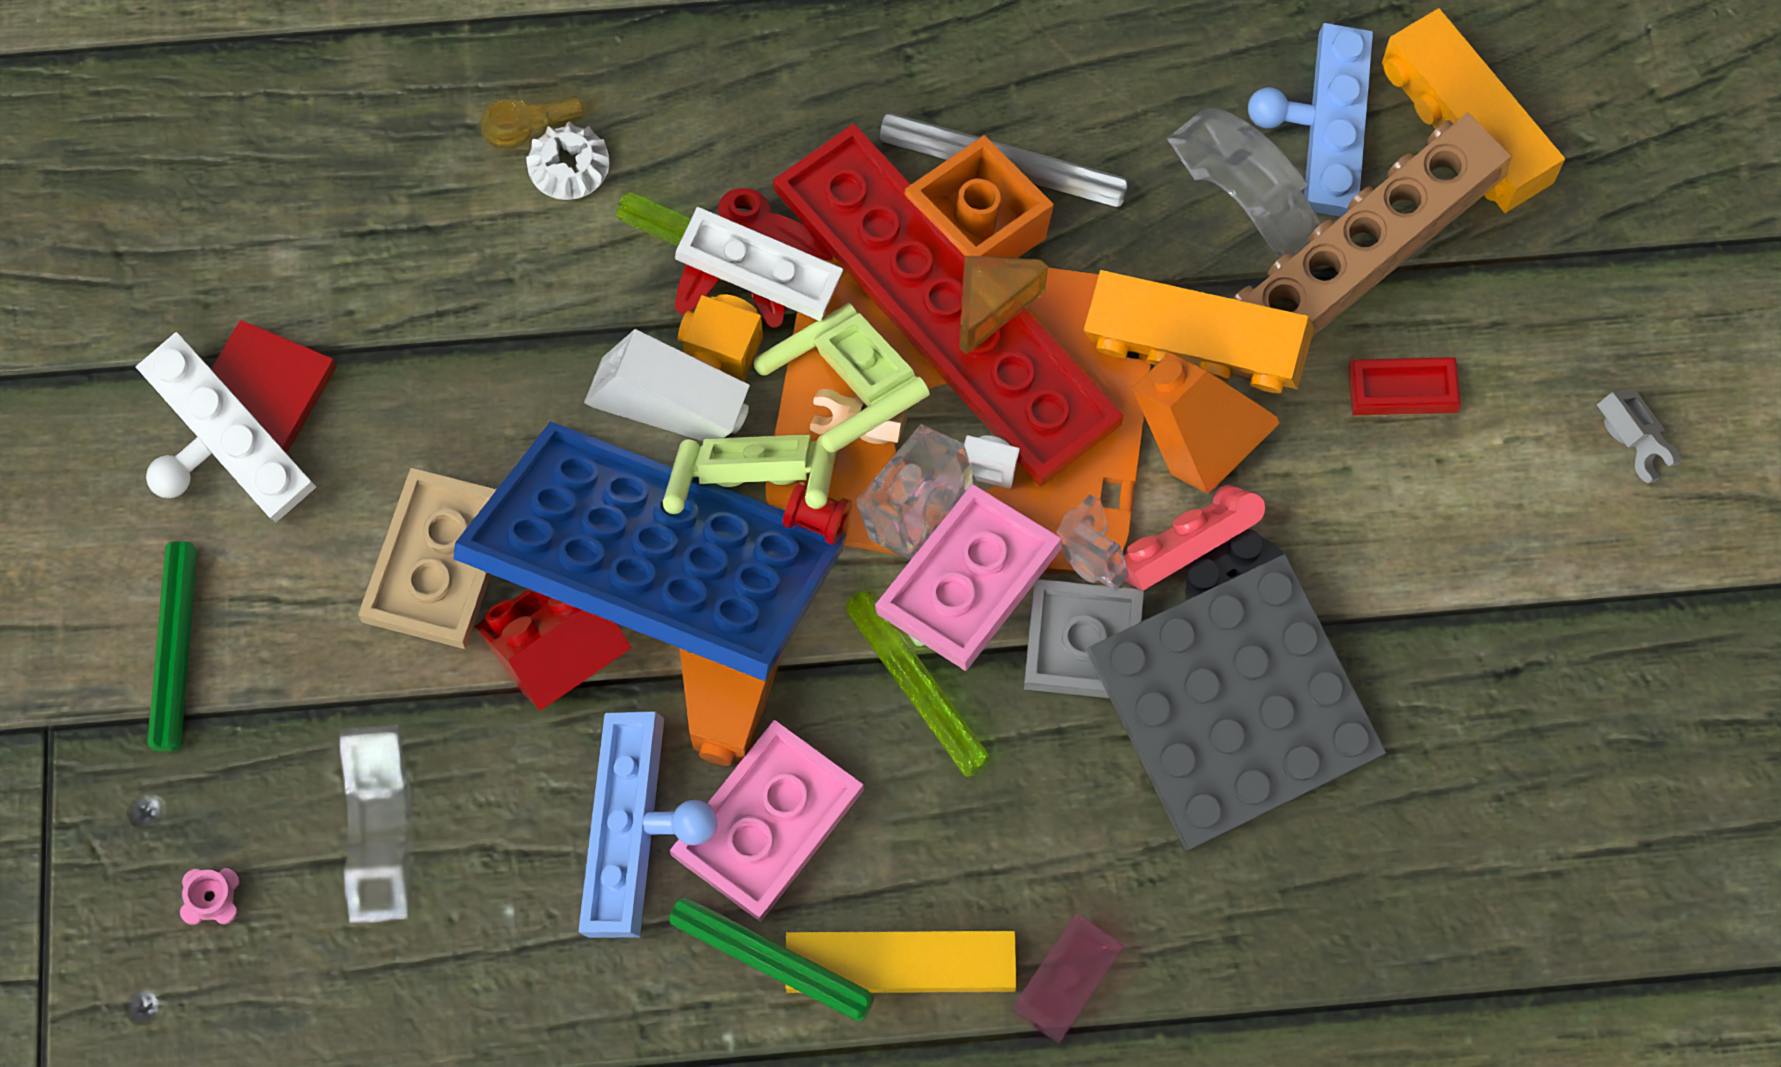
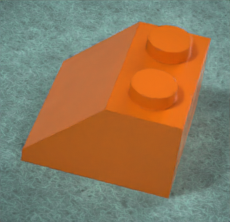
[905,135,1054,266]

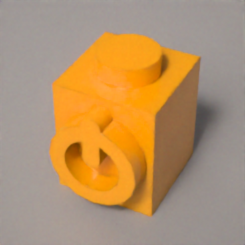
[678,294,763,382]

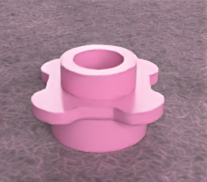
[180,868,240,925]

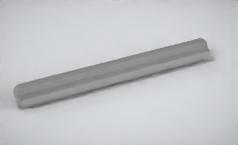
[880,113,1128,207]

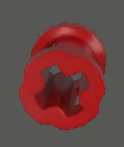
[782,481,852,546]

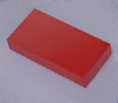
[1347,357,1461,416]

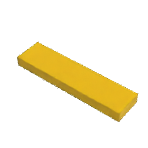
[786,931,1016,993]

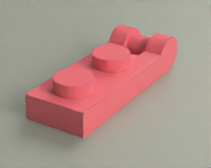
[1113,484,1265,591]

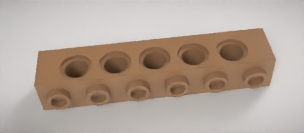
[1232,112,1511,338]

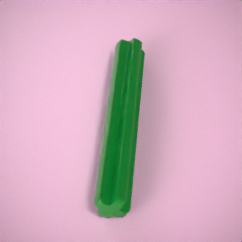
[147,541,198,753]
[669,897,874,1022]

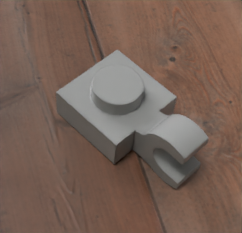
[1597,389,1682,483]

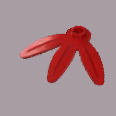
[675,188,833,328]

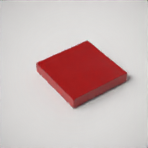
[211,320,337,453]

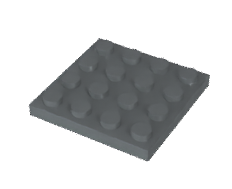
[1086,554,1386,851]

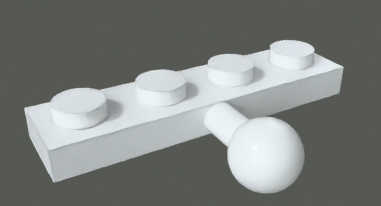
[136,332,316,523]

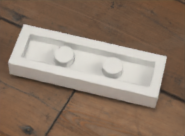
[675,207,843,321]

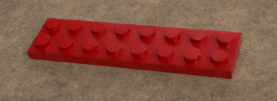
[773,123,1124,486]

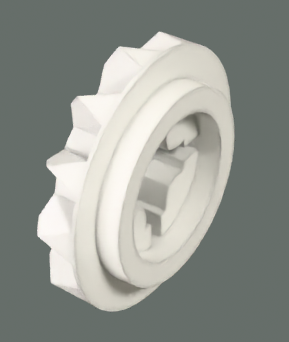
[526,121,610,200]

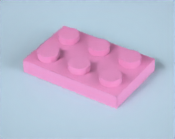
[875,484,1062,671]
[670,720,864,923]

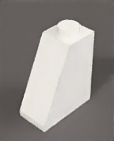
[584,329,750,441]

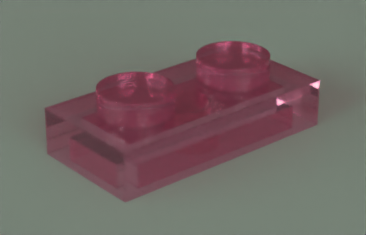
[1011,913,1124,1044]

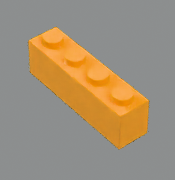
[1382,8,1565,213]
[1084,270,1314,393]

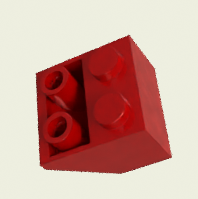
[474,589,632,711]

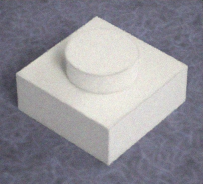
[959,435,1020,489]

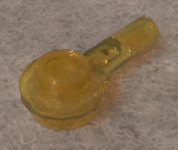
[480,96,583,149]

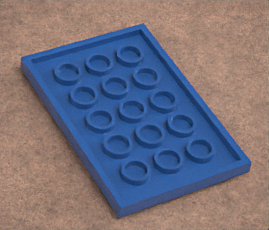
[453,421,847,681]

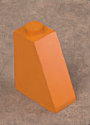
[1132,352,1280,494]
[679,648,783,766]

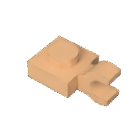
[810,389,909,444]

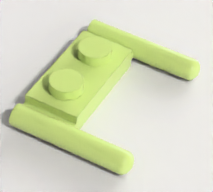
[753,303,930,453]
[663,435,837,514]

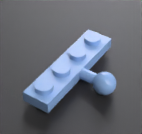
[1248,23,1373,217]
[578,712,717,938]

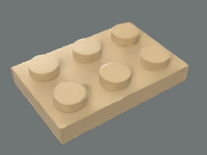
[358,468,497,649]

